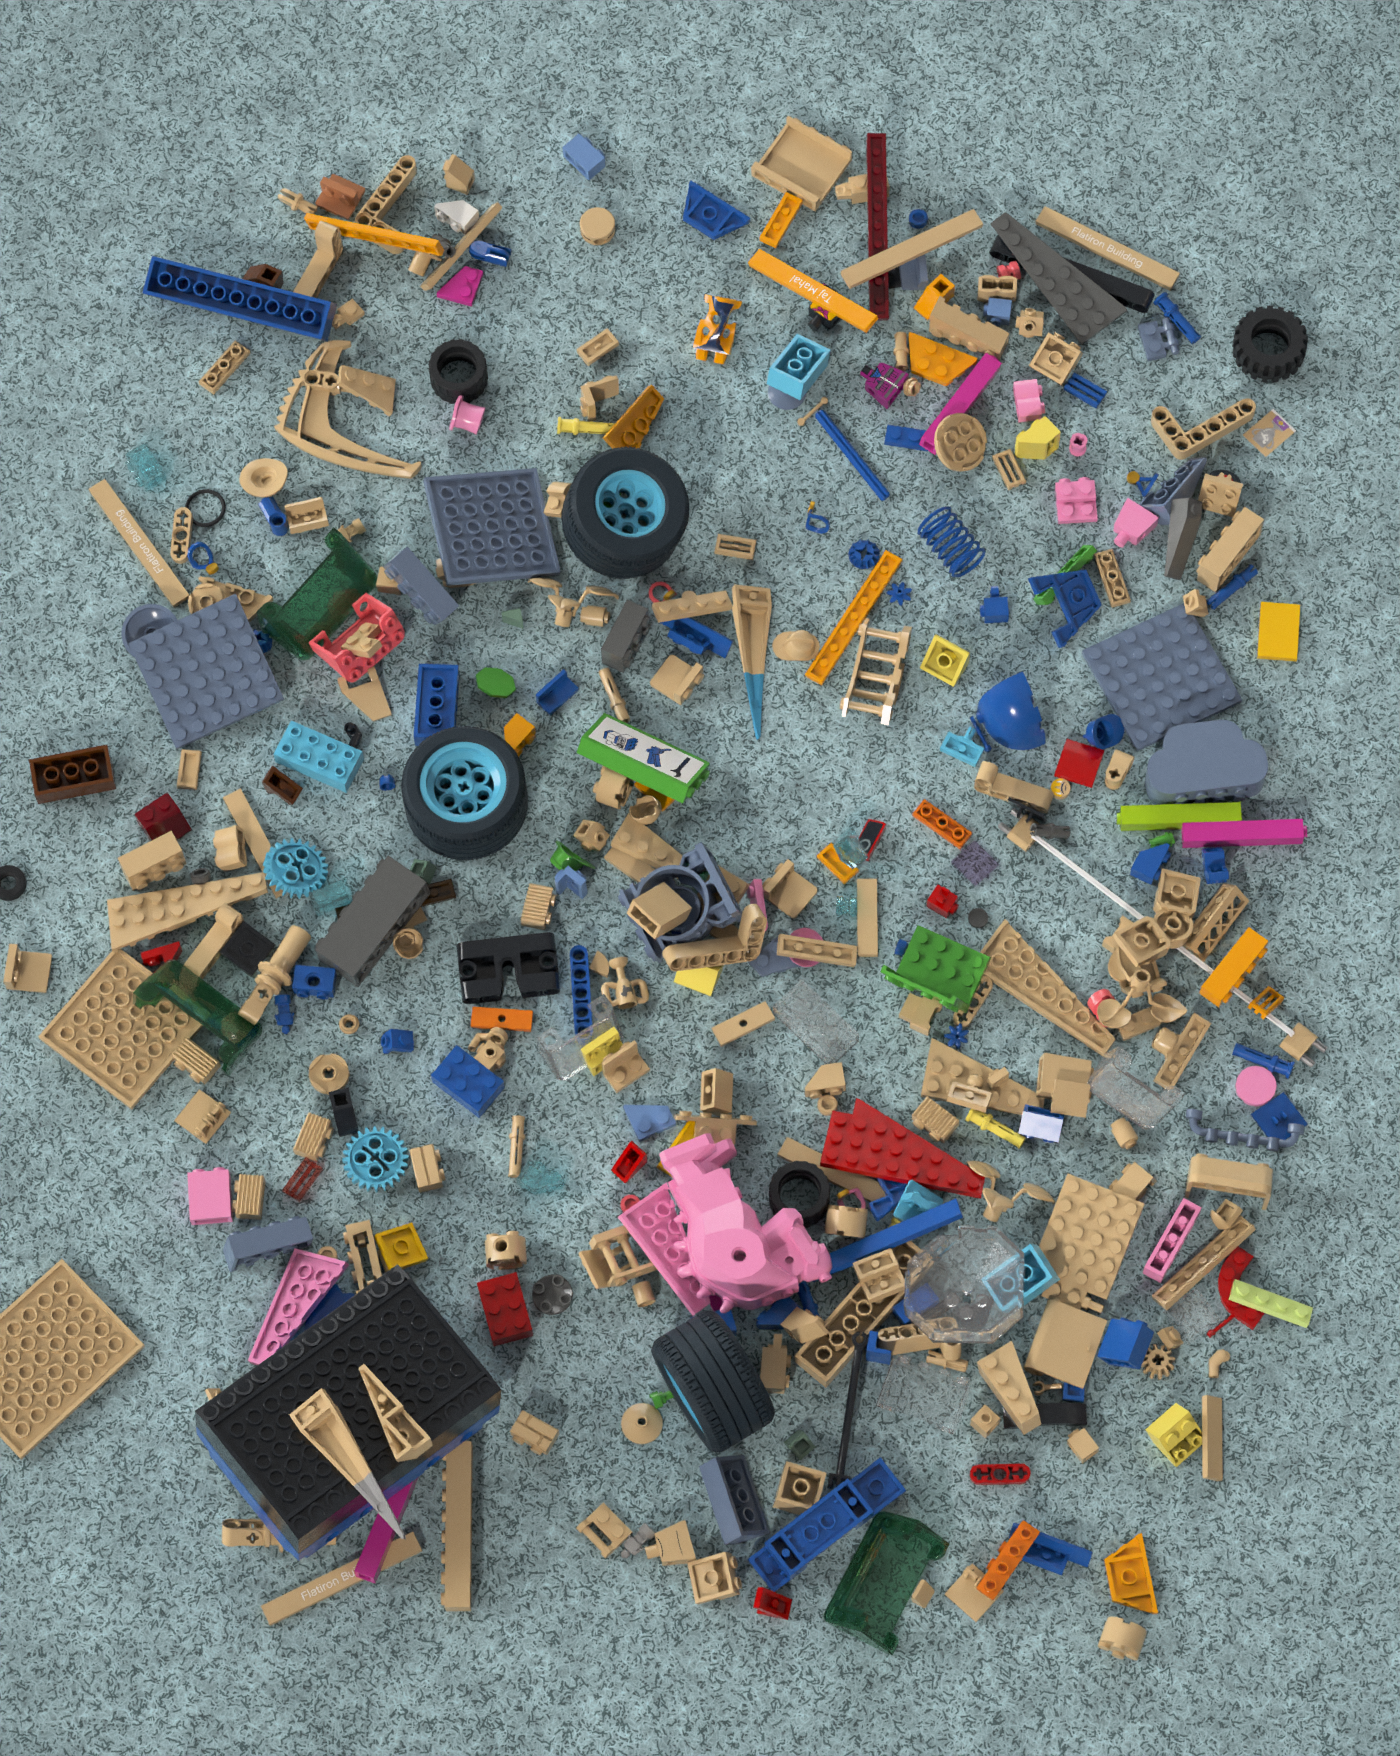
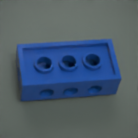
[414,664,460,746]

